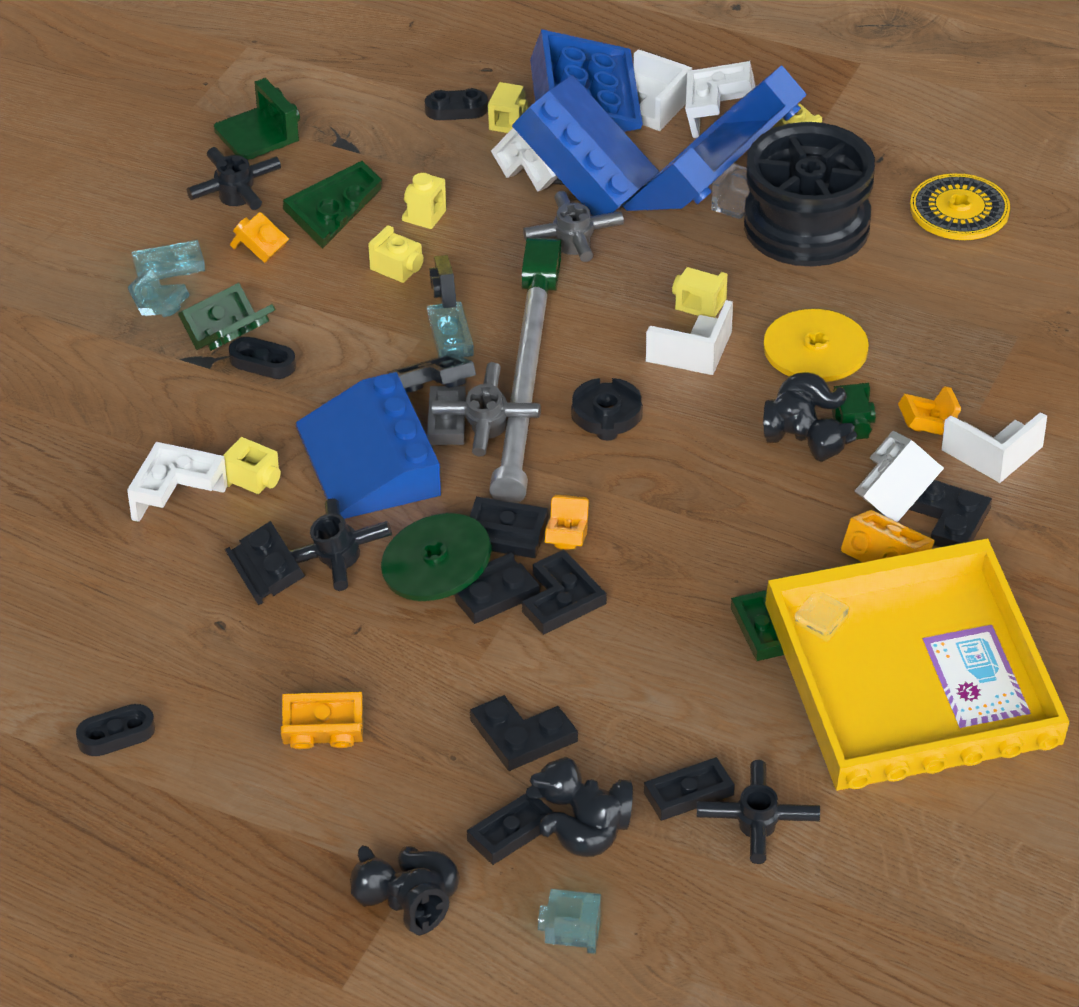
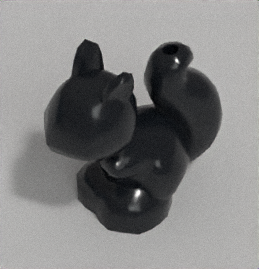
[763,372,858,462]
[525,757,633,857]
[350,845,460,936]

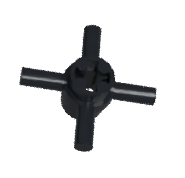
[187,147,281,210]
[290,498,392,591]

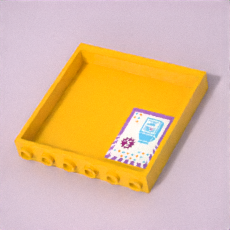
[765,538,1070,791]

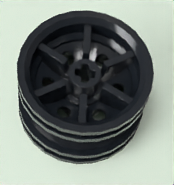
[744,122,875,267]

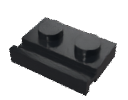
[470,496,549,559]
[225,521,305,605]
[454,552,540,624]

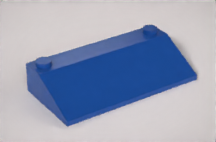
[623,65,807,211]

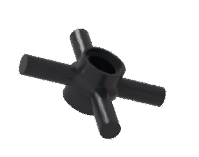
[697,760,820,864]

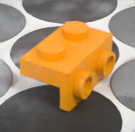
[281,692,363,749]

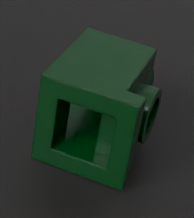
[832,383,876,440]

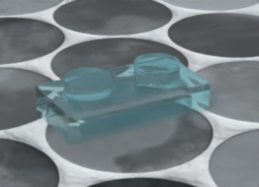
[131,240,205,283]
[427,301,474,357]

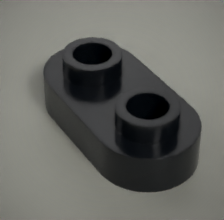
[424,88,488,120]
[229,337,296,379]
[76,704,155,756]

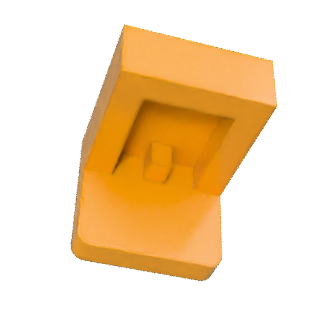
[230,212,289,263]
[898,386,961,435]
[545,495,589,550]

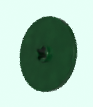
[381,513,491,601]

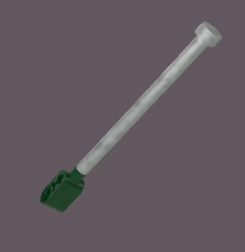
[489,237,561,503]

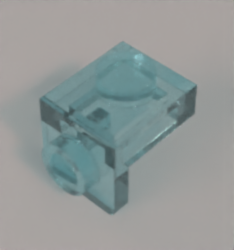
[128,269,190,317]

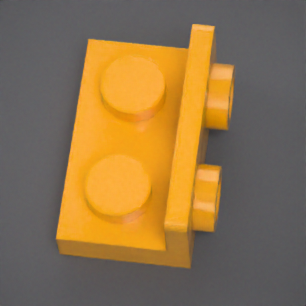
[841,510,935,562]

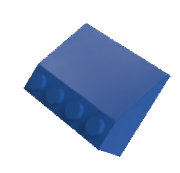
[530,29,643,132]
[512,75,659,216]
[296,372,441,519]

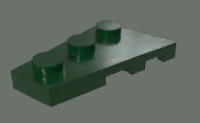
[283,161,382,249]

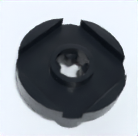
[571,378,643,441]

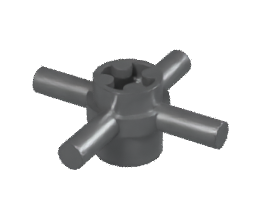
[523,191,624,262]
[432,362,541,456]

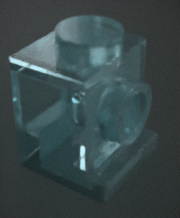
[538,889,601,954]

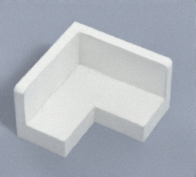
[633,49,692,131]
[685,61,756,138]
[491,128,558,191]
[646,300,733,375]
[942,412,1047,483]
[855,431,944,522]
[127,442,228,522]

